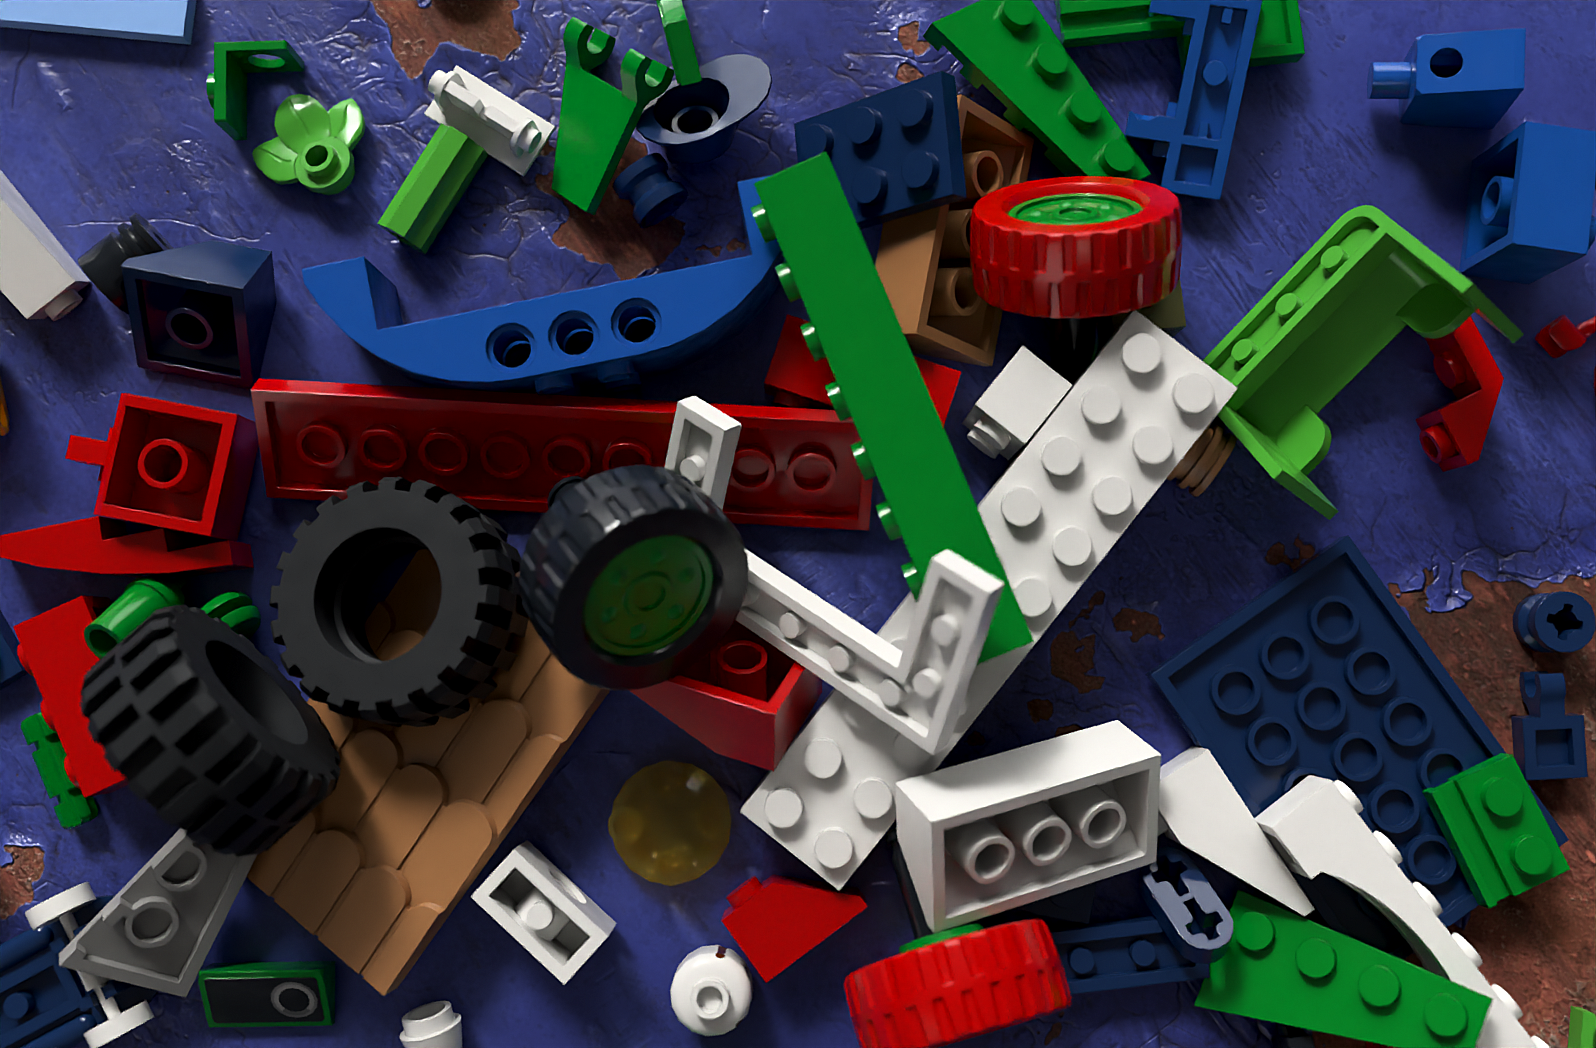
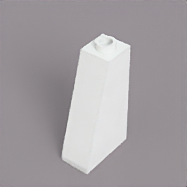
[0,170,91,321]

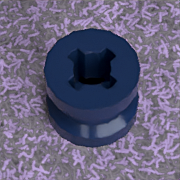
[612,153,688,228]
[1513,591,1596,653]

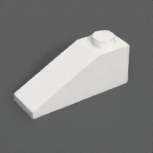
[1157,746,1315,916]

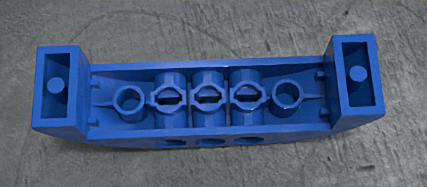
[302,175,786,396]

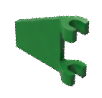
[552,17,674,215]

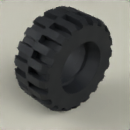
[269,477,529,728]
[80,605,341,857]

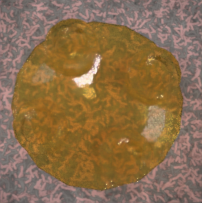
[608,760,732,886]

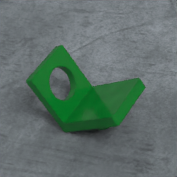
[206,40,304,140]

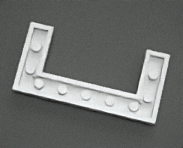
[664,396,1004,755]

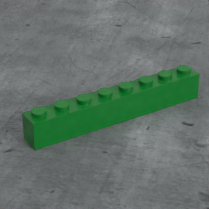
[750,151,1034,665]

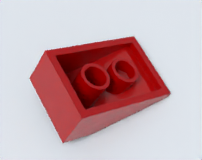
[629,620,823,772]

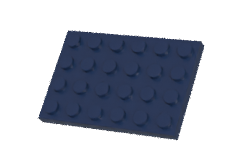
[1145,535,1569,959]

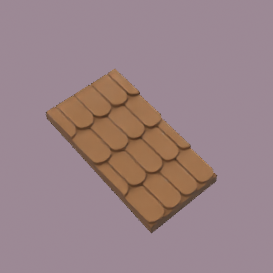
[246,549,610,996]

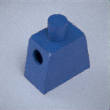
[1367,28,1526,129]

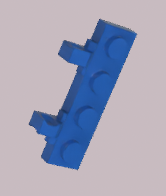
[1124,0,1262,200]

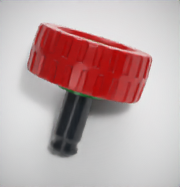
[970,176,1182,385]
[844,827,1072,1048]

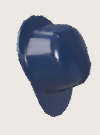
[636,54,772,164]

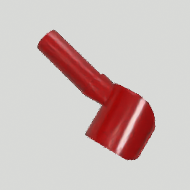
[1534,315,1596,358]

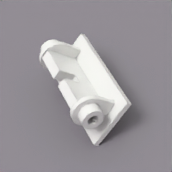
[424,65,556,177]

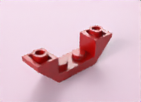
[1415,316,1504,472]

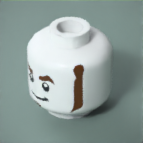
[670,945,753,1036]

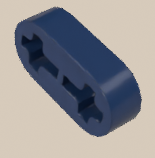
[1138,847,1233,964]

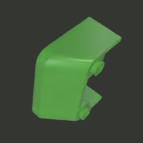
[1203,205,1524,520]

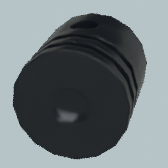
[78,213,174,315]

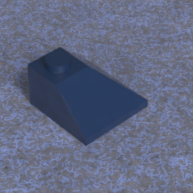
[121,240,277,389]

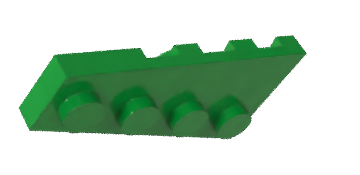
[923,0,1151,181]
[1194,890,1494,1048]

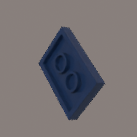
[794,71,967,230]

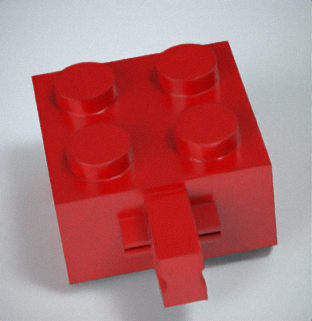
[65,393,259,542]

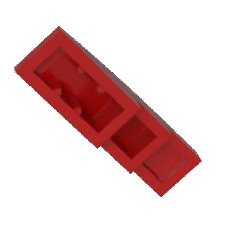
[0,516,254,577]

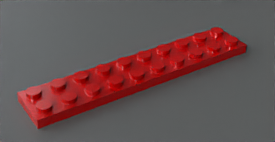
[251,378,873,531]

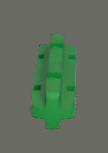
[20,712,98,829]

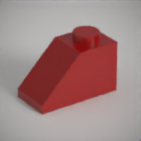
[721,874,868,983]

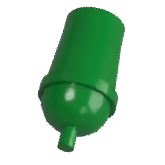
[84,575,187,659]

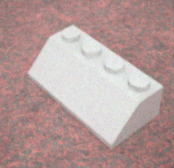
[895,720,1161,933]

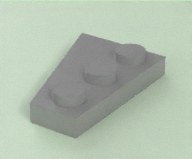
[59,828,257,997]

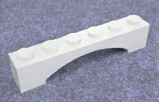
[1254,775,1550,1048]

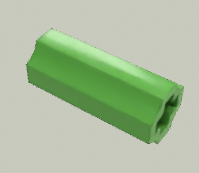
[378,123,488,254]

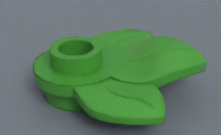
[253,94,365,195]

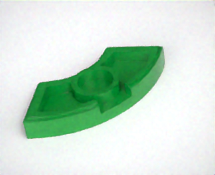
[656,0,702,86]

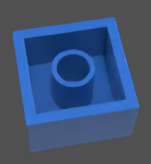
[1459,121,1596,284]

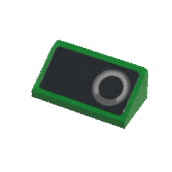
[198,961,335,1027]

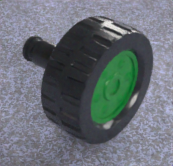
[519,465,749,691]

